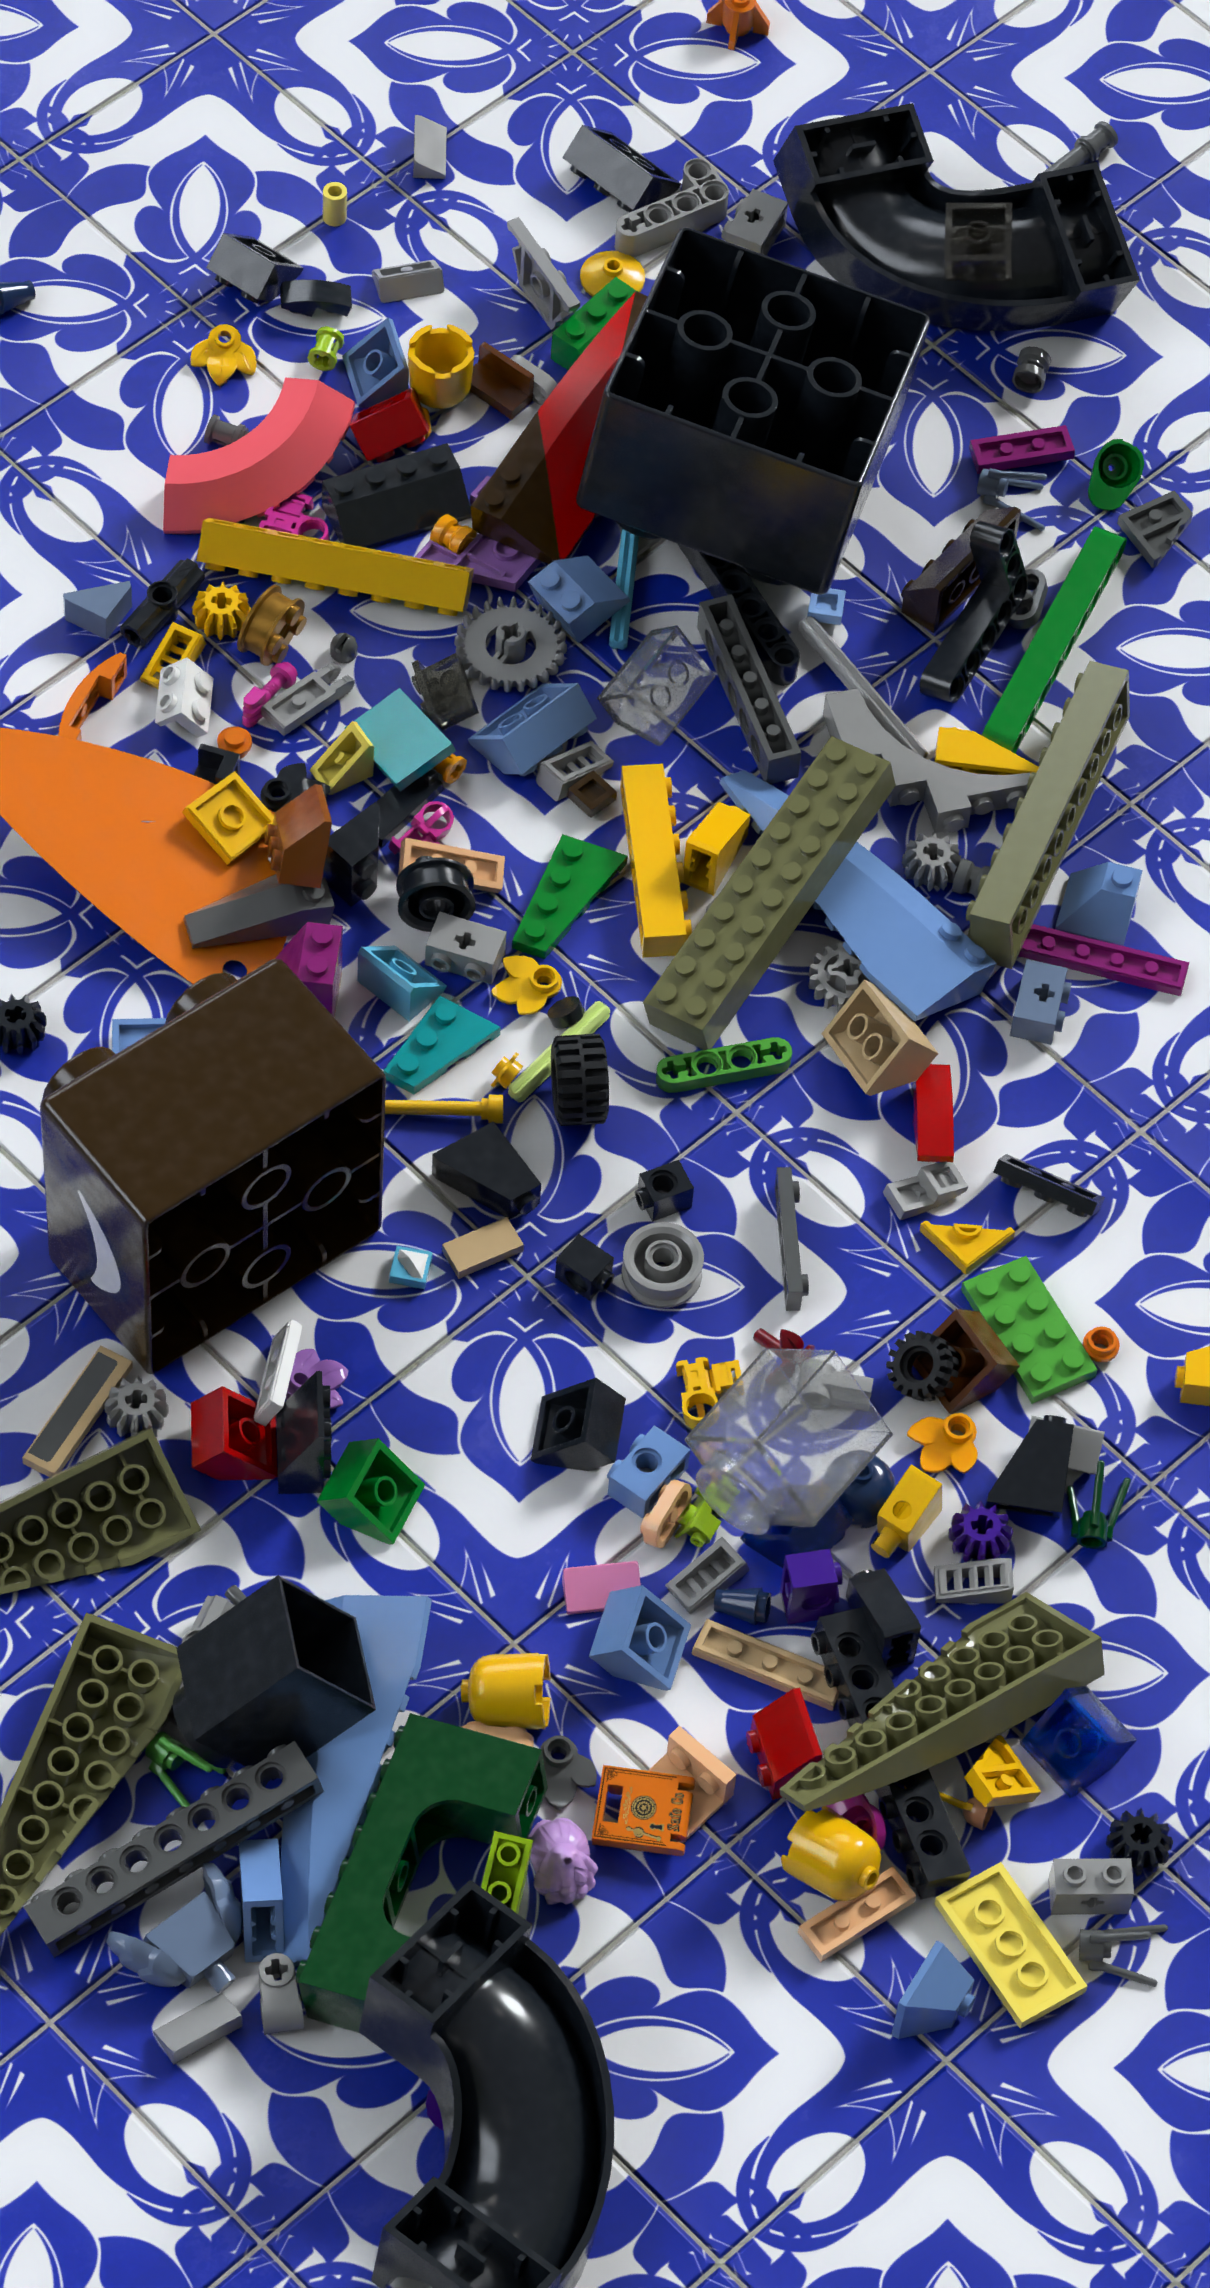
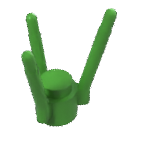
[145,1731,226,1807]

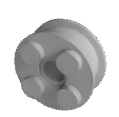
[622,1222,704,1308]

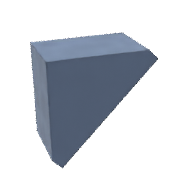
[63,581,132,640]

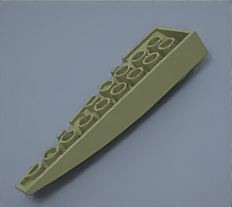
[780,1592,1105,1812]

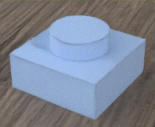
[808,588,846,625]

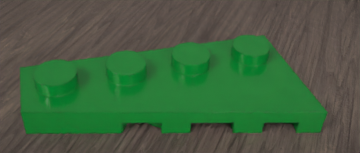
[512,834,628,959]

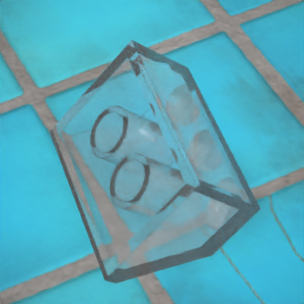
[597,625,716,746]

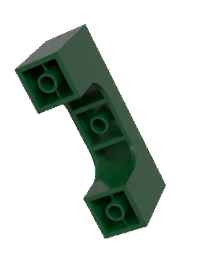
[296,1713,548,2033]

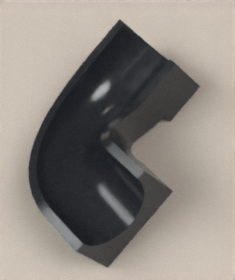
[773,103,1140,331]
[359,1880,614,2288]

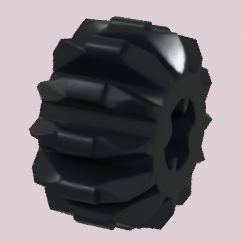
[0,993,47,1056]
[1106,1808,1173,1877]

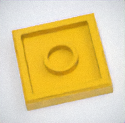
[182,771,274,865]

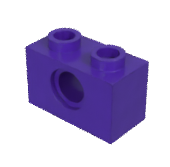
[780,1549,843,1625]

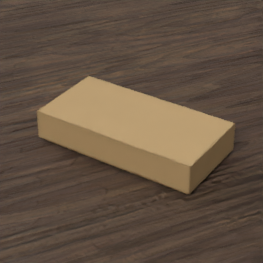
[442,1217,524,1279]

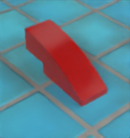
[912,1064,954,1162]

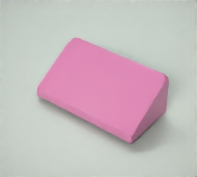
[562,1561,641,1615]

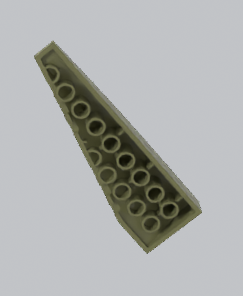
[0,1429,201,1595]
[0,1612,183,1936]

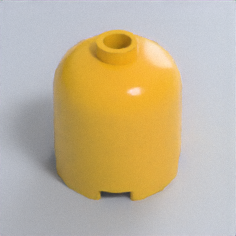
[408,324,475,409]
[461,1653,551,1730]
[781,1806,881,1901]

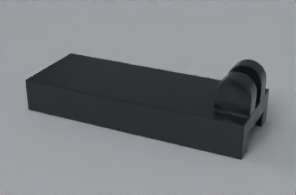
[376,769,443,848]

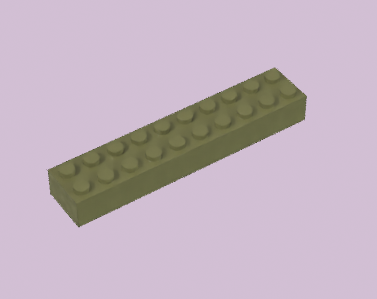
[966,661,1130,969]
[643,736,896,1050]

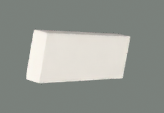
[254,1319,303,1426]

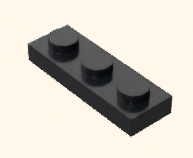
[993,1154,1105,1217]

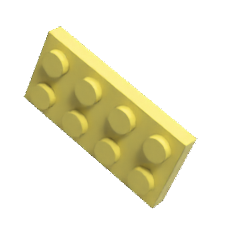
[934,1862,1087,2029]

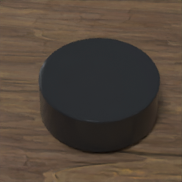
[547,996,585,1029]

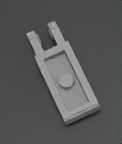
[261,662,355,736]

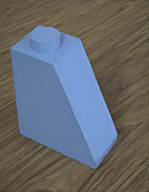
[239,1838,284,1963]

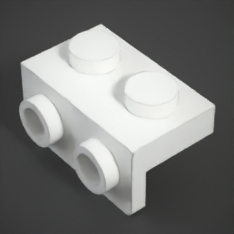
[155,657,214,738]

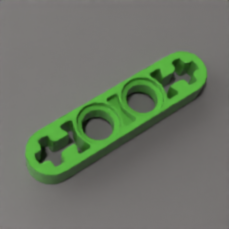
[656,1037,792,1093]

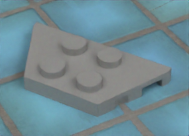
[507,217,581,330]

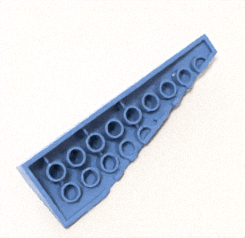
[719,770,997,1022]
[280,1595,432,1967]

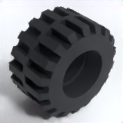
[551,1034,609,1126]

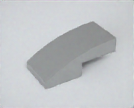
[883,1162,968,1220]

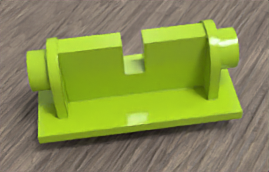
[674,1469,738,1547]

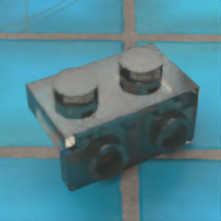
[411,653,479,731]

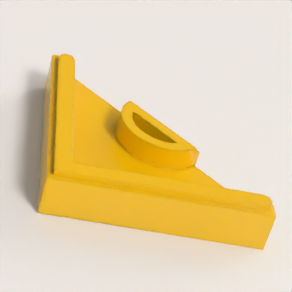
[919,1221,1015,1275]

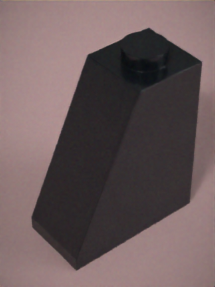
[432,1122,541,1220]
[985,1415,1074,1518]
[846,1568,921,1670]

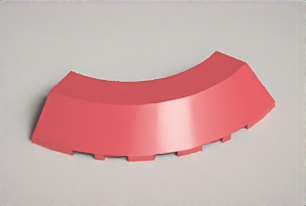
[163,377,355,535]

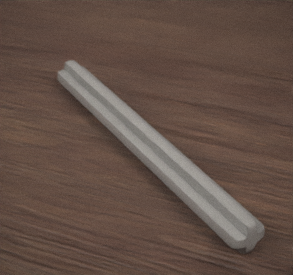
[798,616,928,759]

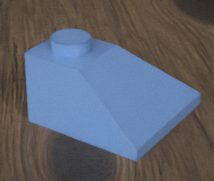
[1055,862,1143,946]
[892,1941,976,2039]

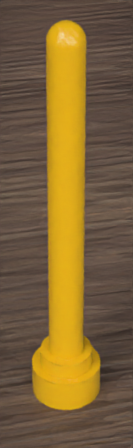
[385,1094,503,1124]

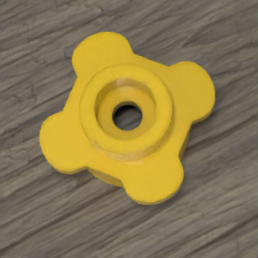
[491,1052,523,1089]

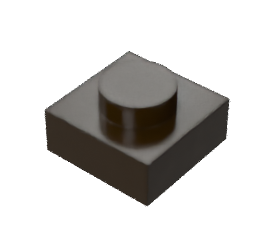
[567,770,617,818]

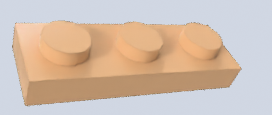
[398,838,505,893]
[798,1866,916,1962]

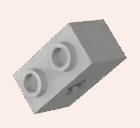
[721,189,788,255]
[425,912,507,985]
[1048,1858,1134,1915]

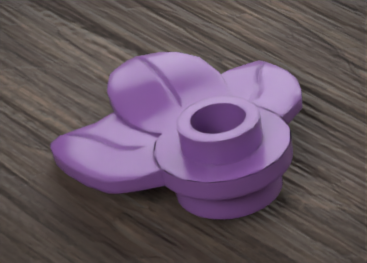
[285,1349,349,1409]

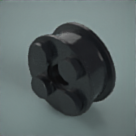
[396,856,476,932]

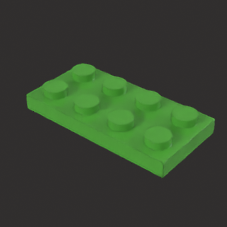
[961,1256,1098,1404]

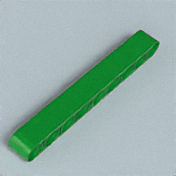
[982,526,1127,754]

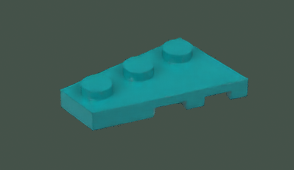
[383,995,501,1095]

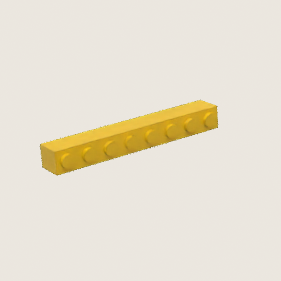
[196,518,474,616]

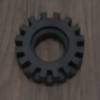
[886,1331,959,1402]

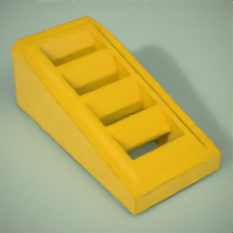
[140,622,206,689]

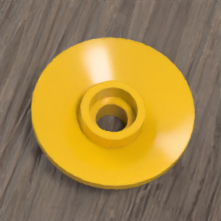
[580,251,645,297]

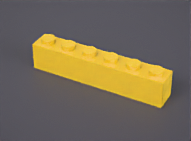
[620,764,692,958]

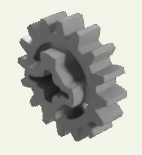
[809,942,872,1013]

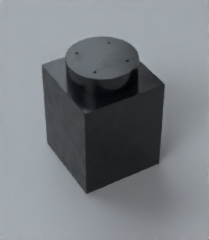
[173,1575,376,1781]

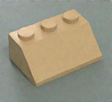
[821,979,938,1096]

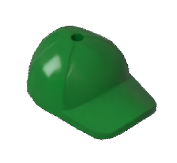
[1088,439,1144,510]

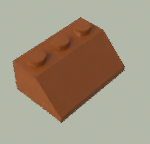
[264,784,332,888]

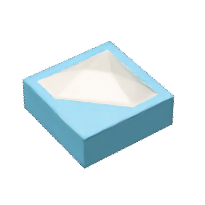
[389,1246,433,1289]

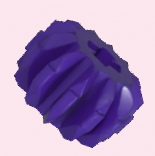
[948,1500,1013,1562]

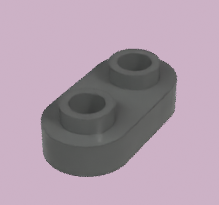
[1008,569,1048,629]

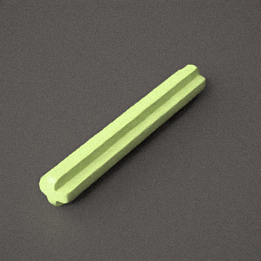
[508,1001,610,1102]

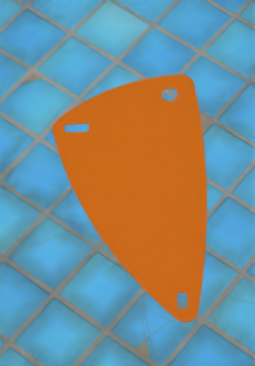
[0,728,287,984]

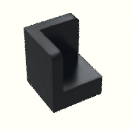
[194,744,240,784]

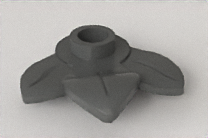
[540,1735,597,1810]

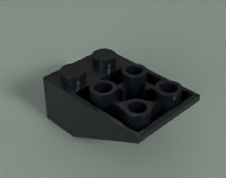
[277,1371,332,1494]

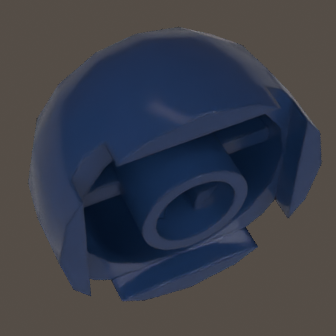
[821,1452,896,1528]

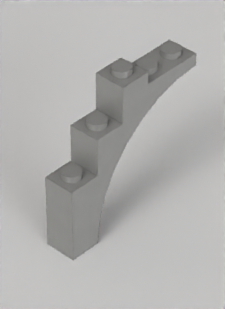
[823,688,1031,833]

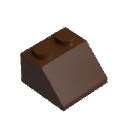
[913,1309,1020,1414]

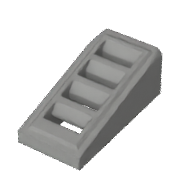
[536,741,614,801]
[665,1537,750,1614]
[934,1558,1014,1603]

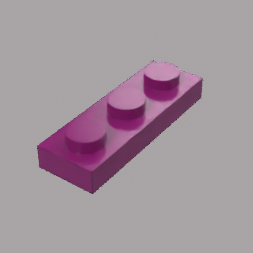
[969,425,1075,474]

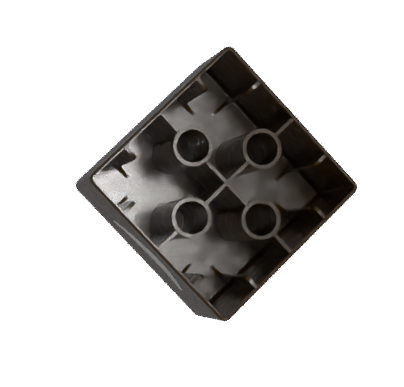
[40,959,386,1374]

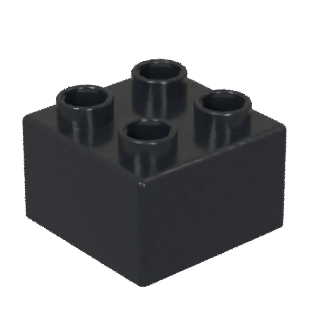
[576,228,930,595]

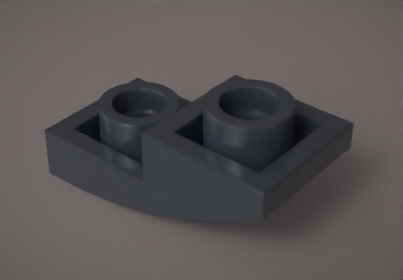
[280,279,352,317]

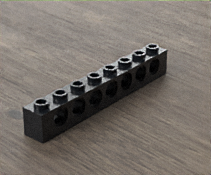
[811,1607,971,1900]

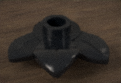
[260,763,330,811]

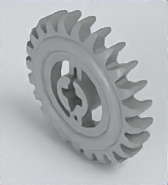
[454,596,567,692]

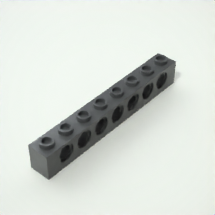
[24,1741,324,1958]

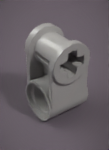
[259,1953,304,2035]

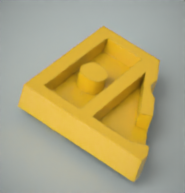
[964,1735,1041,1807]

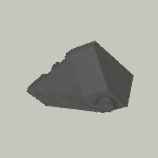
[183,874,335,949]

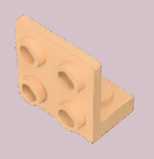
[648,1726,737,1843]

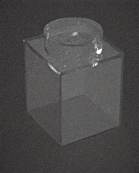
[684,1348,893,1535]

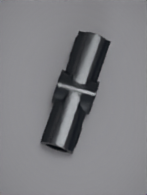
[120,558,205,648]

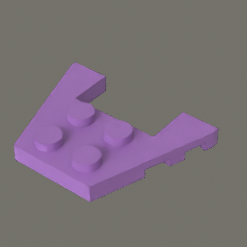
[415,475,542,592]

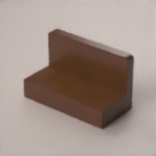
[470,342,534,420]

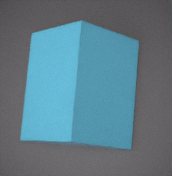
[357,945,447,1022]

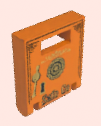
[592,1765,696,1856]

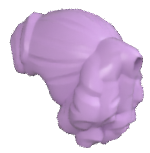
[528,1818,598,1905]

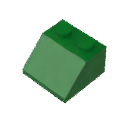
[317,1438,426,1544]

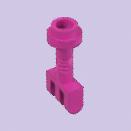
[242,662,298,728]

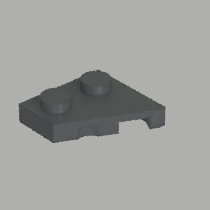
[1117,490,1193,568]

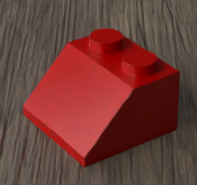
[350,387,429,462]
[191,1386,277,1481]
[746,1687,822,1800]

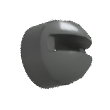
[330,632,358,663]

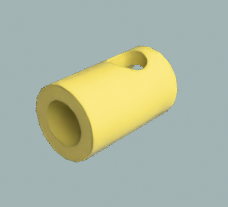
[323,182,347,227]

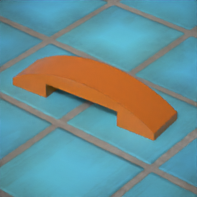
[58,652,127,741]

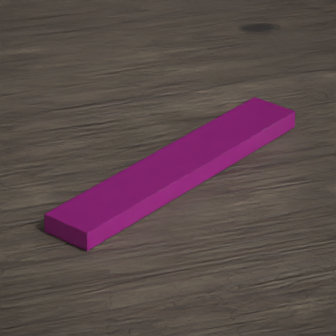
[1018,924,1190,997]

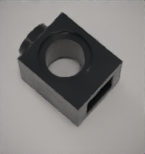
[635,1160,694,1222]
[555,1234,614,1301]

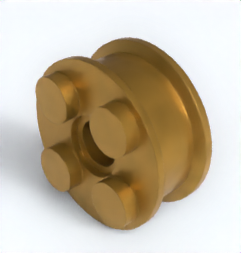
[237,585,307,666]

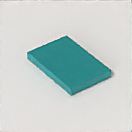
[344,688,456,791]

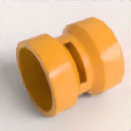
[430,514,477,555]

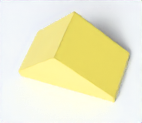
[309,721,374,795]

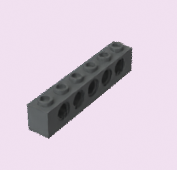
[697,594,802,784]

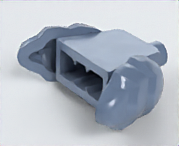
[106,1862,243,1993]

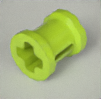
[307,326,344,371]

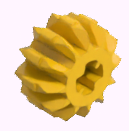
[192,582,251,641]

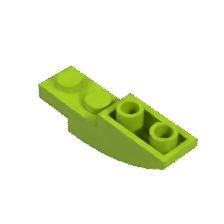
[481,1831,533,1914]

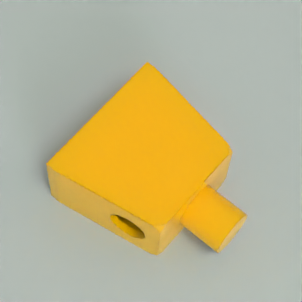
[871,1464,942,1558]

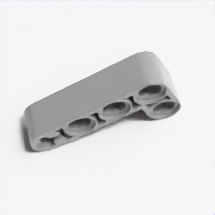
[614,158,729,257]

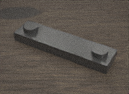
[774,1167,809,1311]

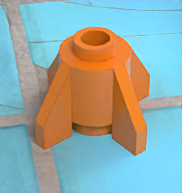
[706,0,770,50]

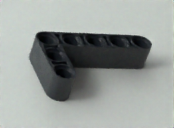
[919,521,1028,703]

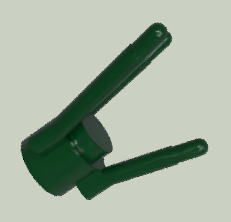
[1066,1460,1131,1549]

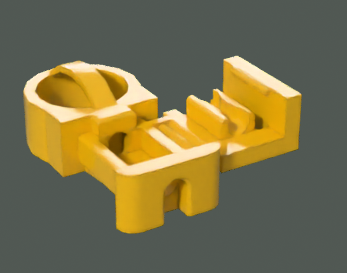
[676,1357,745,1431]

